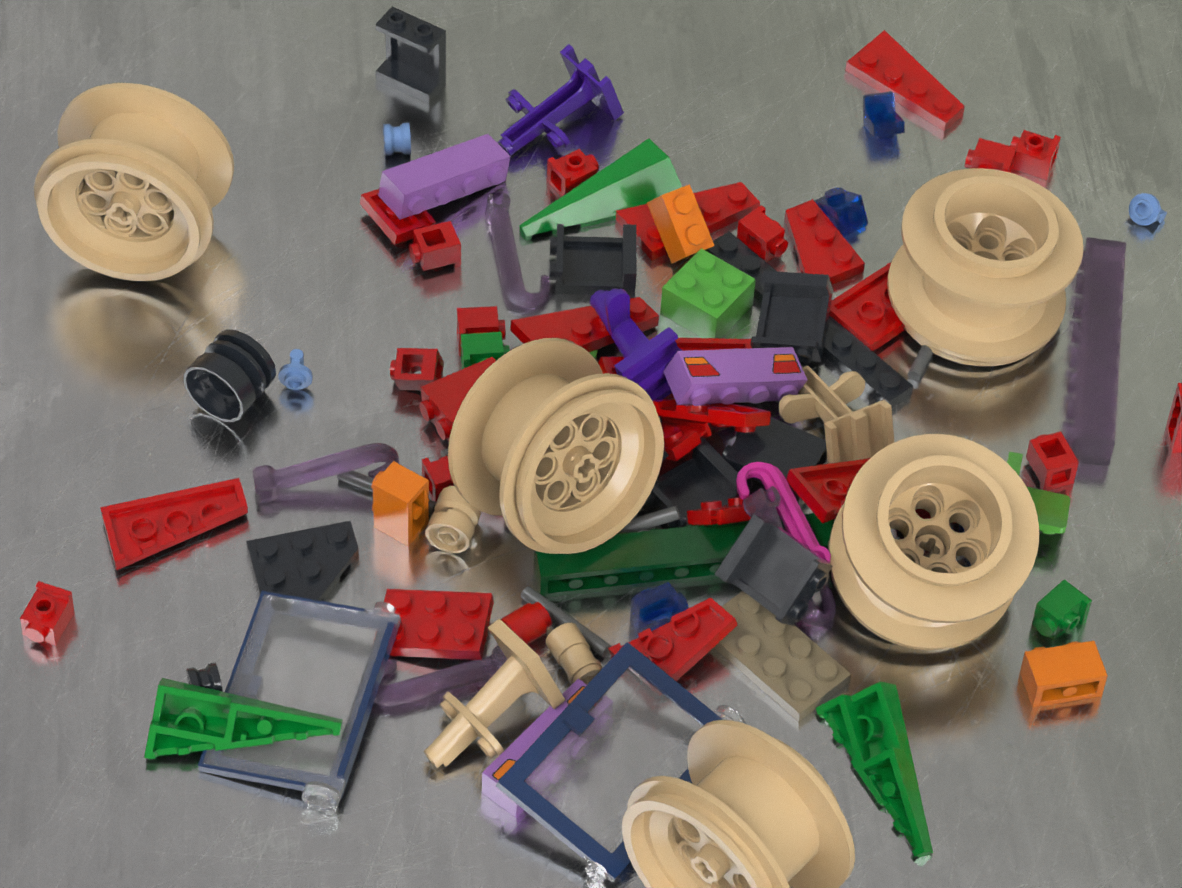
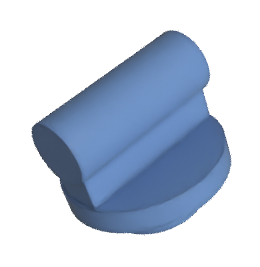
[1129,193,1167,226]
[278,349,313,390]

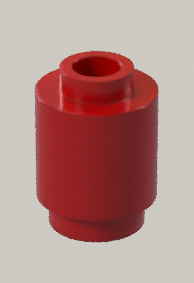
[500,602,552,645]

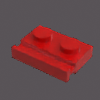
[360,189,436,245]
[661,416,712,461]
[687,497,775,525]

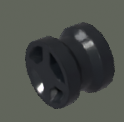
[186,662,223,692]

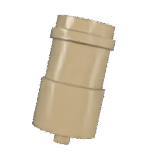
[546,623,603,685]

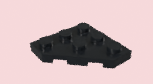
[246,520,359,633]

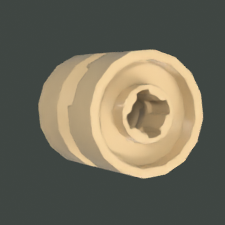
[426,486,482,553]

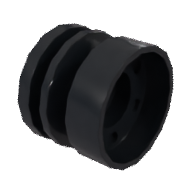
[183,329,276,422]

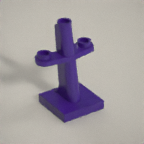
[497,44,624,156]
[590,288,682,400]

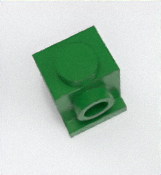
[461,332,510,369]
[1032,579,1092,641]

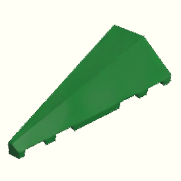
[519,138,682,241]
[144,678,343,759]
[816,681,933,857]

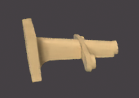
[778,366,894,464]
[423,619,565,768]

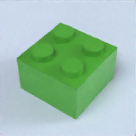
[660,248,756,338]

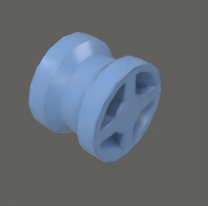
[383,123,411,156]

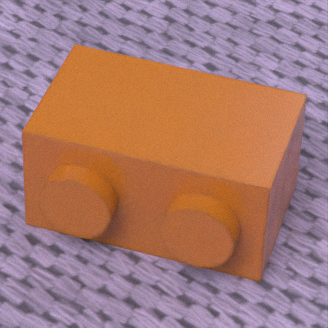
[647,184,715,264]
[371,461,429,547]
[1020,641,1108,708]

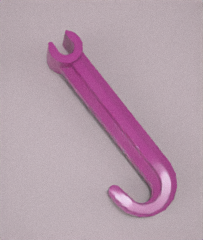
[736,462,831,563]

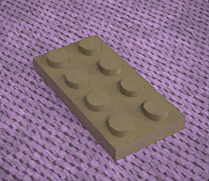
[714,591,851,722]

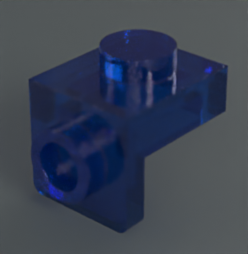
[863,91,905,139]
[815,188,868,237]
[630,582,689,630]

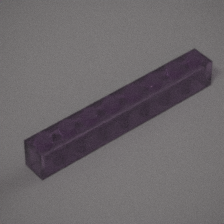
[1064,237,1126,465]

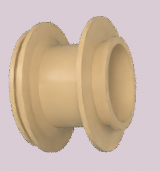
[34,83,234,281]
[887,168,1083,366]
[448,338,664,554]
[829,434,1039,650]
[622,720,855,888]

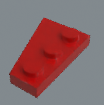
[608,597,738,697]

